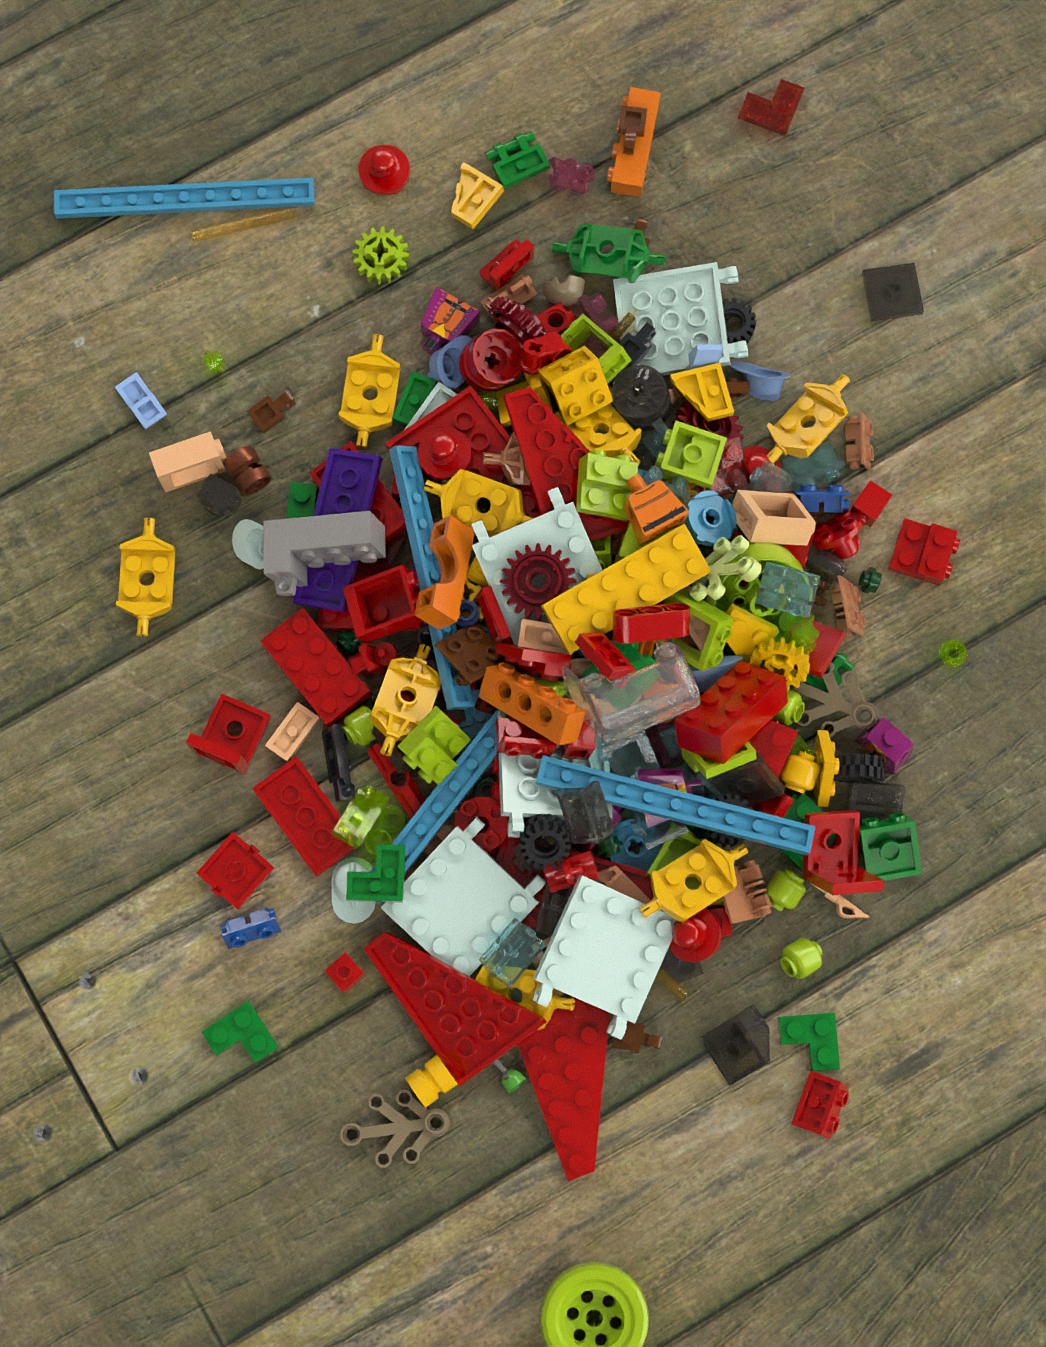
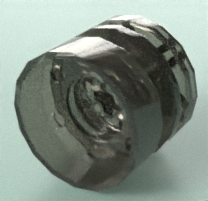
[611,365,672,432]

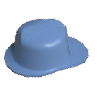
[426,335,473,389]
[730,361,791,401]

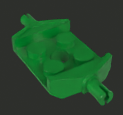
[552,224,667,284]

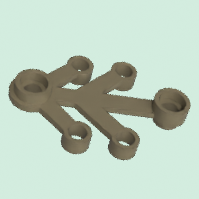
[790,662,879,737]
[340,1090,450,1168]

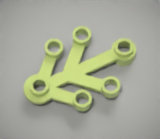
[689,535,762,601]

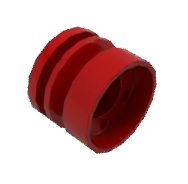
[459,329,524,392]

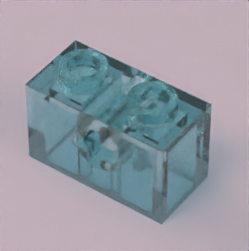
[755,561,820,618]

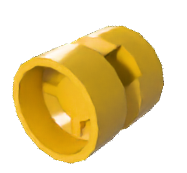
[405,1055,458,1108]

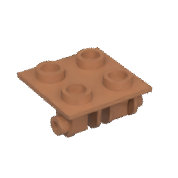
[831,575,866,638]
[722,860,773,924]

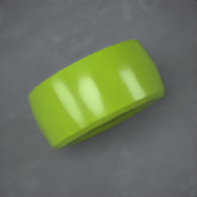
[705,540,811,642]
[539,1262,649,1347]

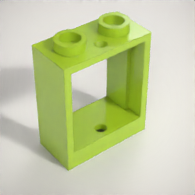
[561,314,631,385]
[656,588,734,671]

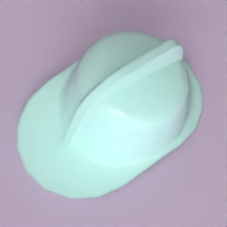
[232,519,264,570]
[331,857,376,924]

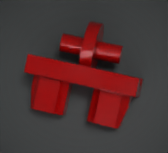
[349,642,398,677]
[543,851,599,893]

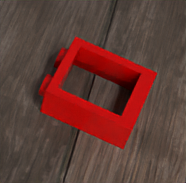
[343,565,425,643]

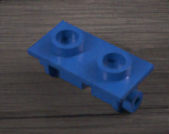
[793,485,850,513]
[220,908,281,949]

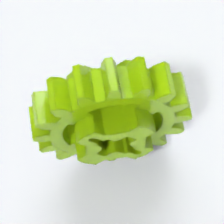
[352,226,409,284]

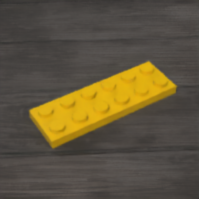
[541,523,712,654]

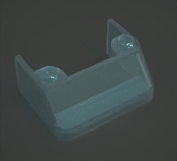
[596,717,689,850]

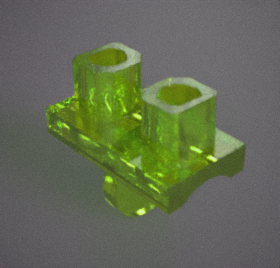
[779,610,820,654]

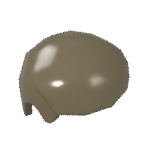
[543,275,585,307]

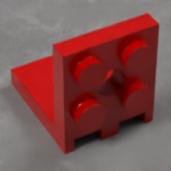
[186,693,272,775]
[802,810,884,895]

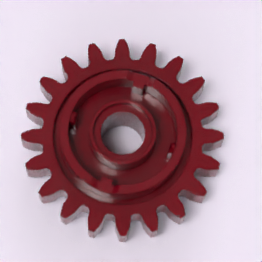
[488,296,546,348]
[672,400,744,464]
[500,543,577,621]

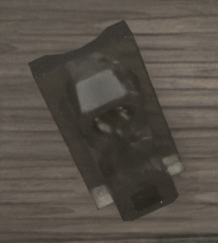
[535,882,573,935]

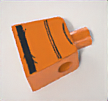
[624,474,689,546]

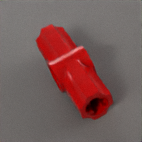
[367,739,426,820]

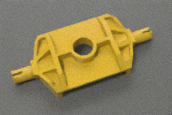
[339,334,401,449]
[766,374,850,465]
[567,404,642,465]
[424,469,534,537]
[116,518,176,637]
[368,644,441,756]
[638,839,748,922]
[475,964,575,1030]

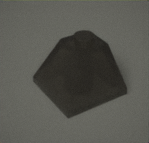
[700,1004,770,1086]

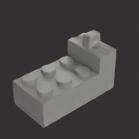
[264,511,386,596]

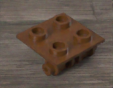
[435,623,508,686]

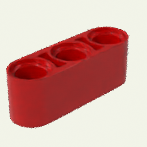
[613,603,690,644]

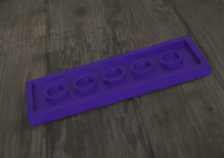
[292,448,383,613]

